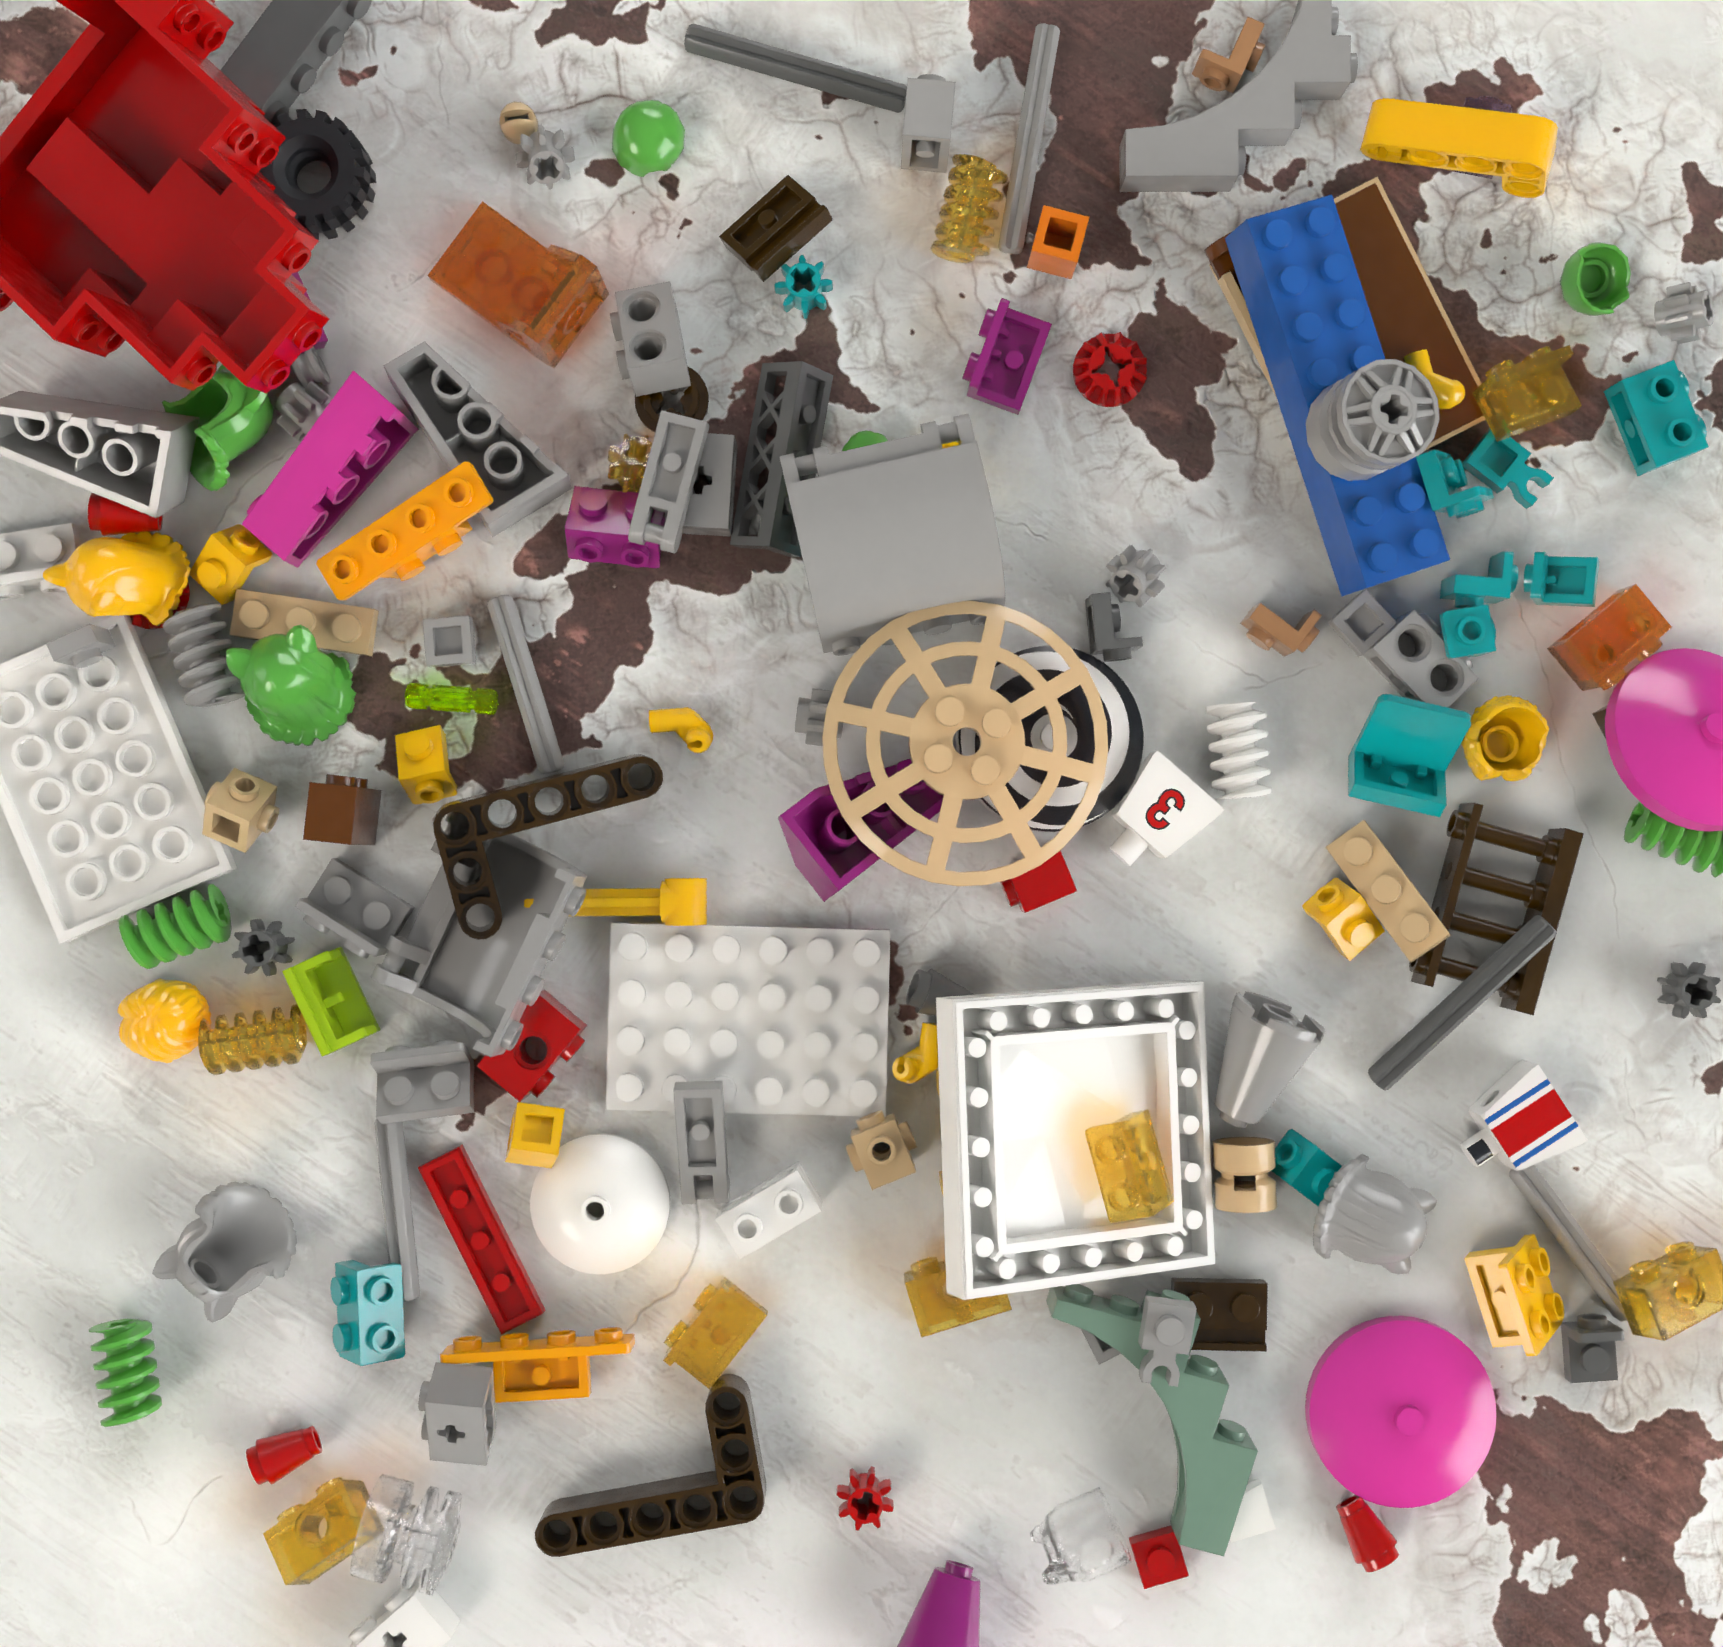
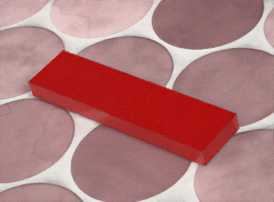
[418,1144,545,1335]

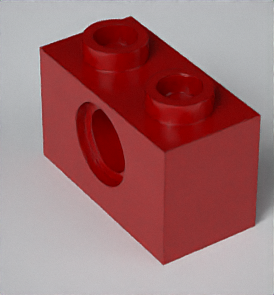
[477,990,587,1102]

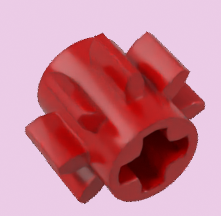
[836,1466,894,1531]

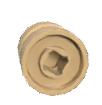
[1213,1137,1277,1213]

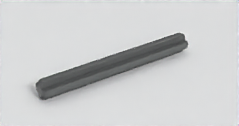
[684,24,907,113]
[1368,915,1557,1091]

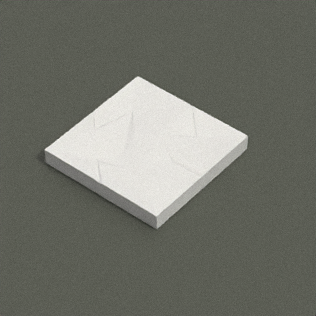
[936,980,1215,1300]

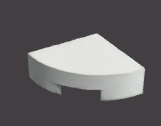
[1230,1479,1276,1543]

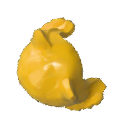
[43,532,191,626]

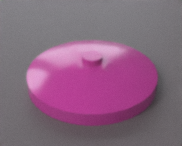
[1605,648,1723,832]
[1305,1316,1497,1508]

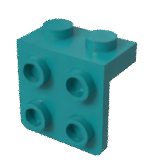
[1348,694,1471,817]

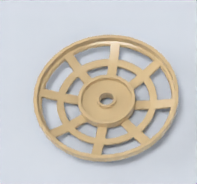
[822,601,1108,886]

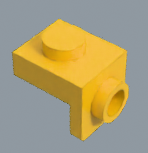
[190,524,273,605]
[395,725,457,805]
[1302,878,1385,961]

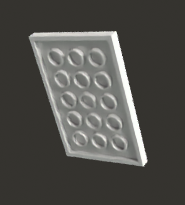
[0,615,238,944]
[606,922,890,1117]

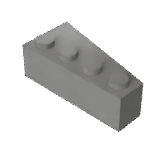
[383,341,571,537]
[0,391,200,518]

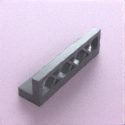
[730,361,833,557]

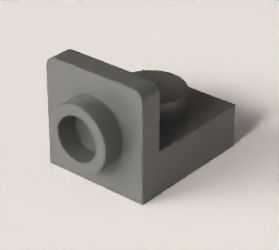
[1085,592,1143,662]
[1561,1314,1624,1383]

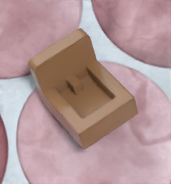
[1192,17,1265,93]
[1240,603,1322,657]

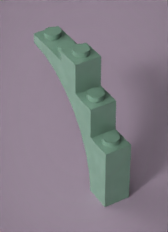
[1046,1284,1258,1556]

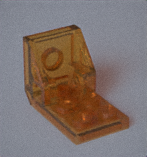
[427,201,609,368]

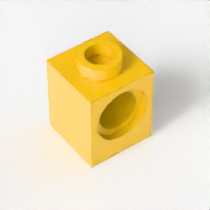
[505,1102,565,1169]

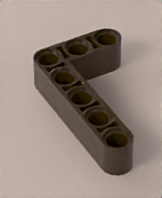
[433,754,663,940]
[535,1374,766,1557]

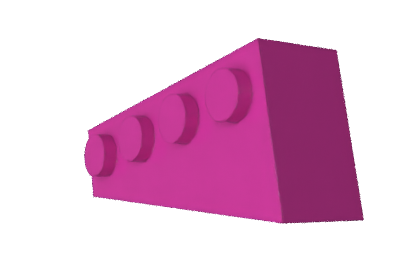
[242,371,419,568]

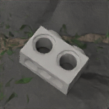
[610,281,691,397]
[1363,610,1479,708]

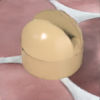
[499,101,538,144]

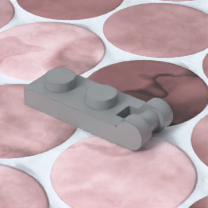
[628,410,710,553]
[673,1081,730,1205]

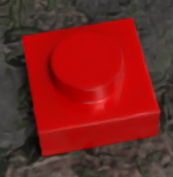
[1129,1525,1189,1589]

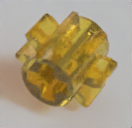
[607,434,652,493]

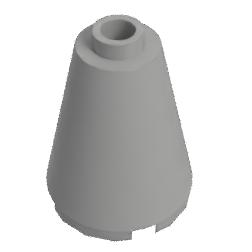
[1214,991,1326,1128]

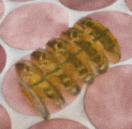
[930,154,1008,263]
[198,1004,307,1075]

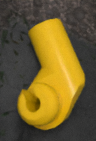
[1404,349,1465,409]
[649,707,714,753]
[892,1022,938,1084]

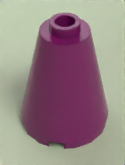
[897,1560,980,1647]

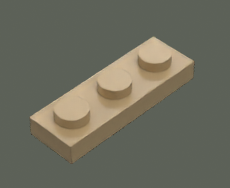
[230,589,379,657]
[1325,820,1451,962]

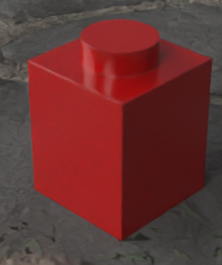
[1000,850,1077,913]

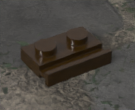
[719,175,833,282]
[1171,1278,1268,1352]

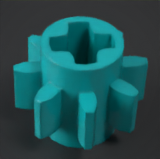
[774,255,833,319]

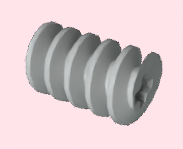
[163,603,245,707]

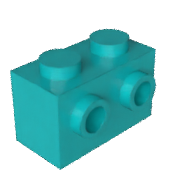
[1604,360,1709,476]

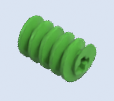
[1624,802,1723,878]
[118,884,232,969]
[89,1319,162,1427]

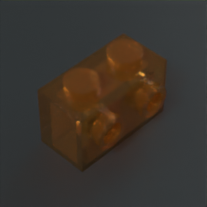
[1547,584,1672,691]

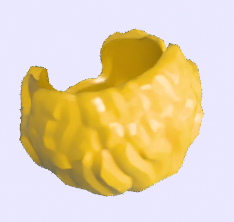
[1461,695,1549,781]
[117,978,212,1063]

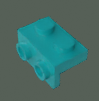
[330,1260,405,1366]

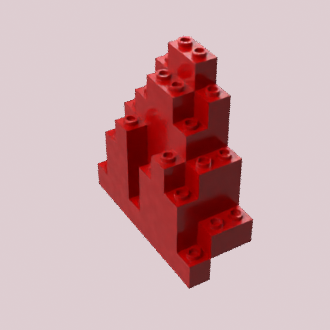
[0,0,329,394]

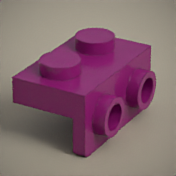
[962,298,1052,415]
[565,486,665,568]

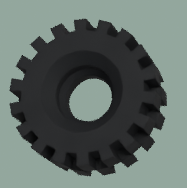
[259,109,377,240]

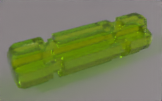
[405,683,498,715]

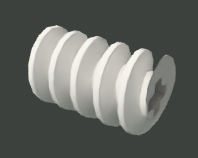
[1205,702,1272,800]

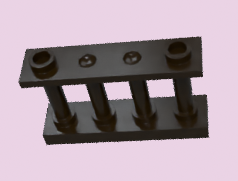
[1409,803,1584,1016]

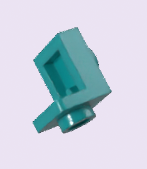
[1440,551,1519,609]
[1523,552,1599,607]
[1440,604,1496,659]
[1271,1129,1342,1207]

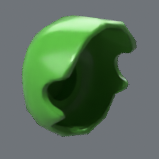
[612,100,685,177]
[1560,242,1631,316]

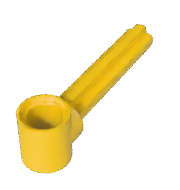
[524,878,707,926]

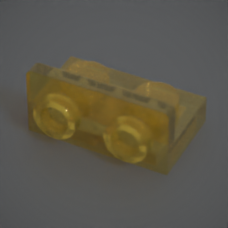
[1472,345,1582,442]
[1085,1109,1174,1223]
[663,1277,768,1389]

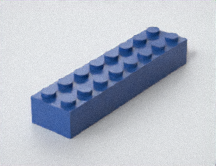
[1225,195,1450,597]

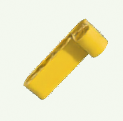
[1360,98,1558,198]

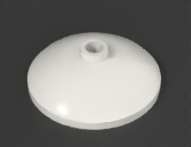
[530,1133,670,1274]

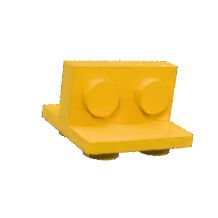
[1464,1234,1564,1356]

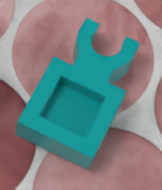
[1462,425,1554,509]

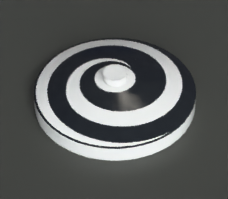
[957,646,1144,832]

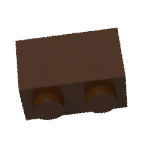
[303,774,382,845]

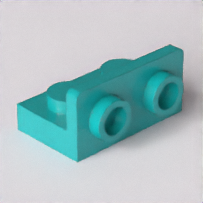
[1416,449,1494,519]

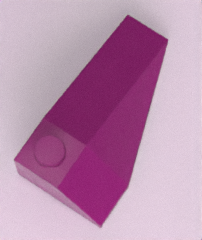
[778,758,944,902]

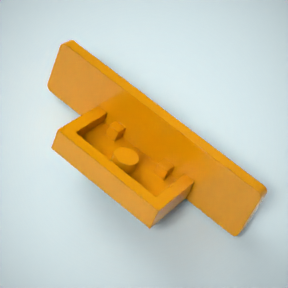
[316,461,493,601]
[440,1327,635,1403]

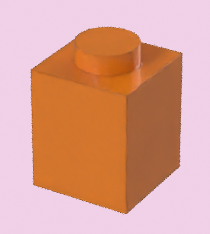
[1027,205,1089,279]

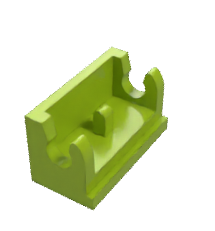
[282,947,381,1057]

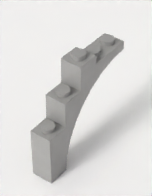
[1119,0,1358,192]

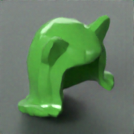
[162,364,274,491]
[226,625,356,746]

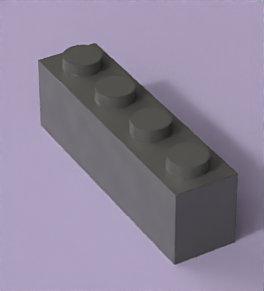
[220,0,372,128]

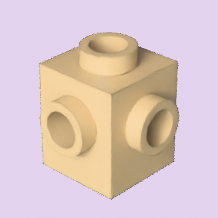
[202,768,279,853]
[846,1110,917,1190]

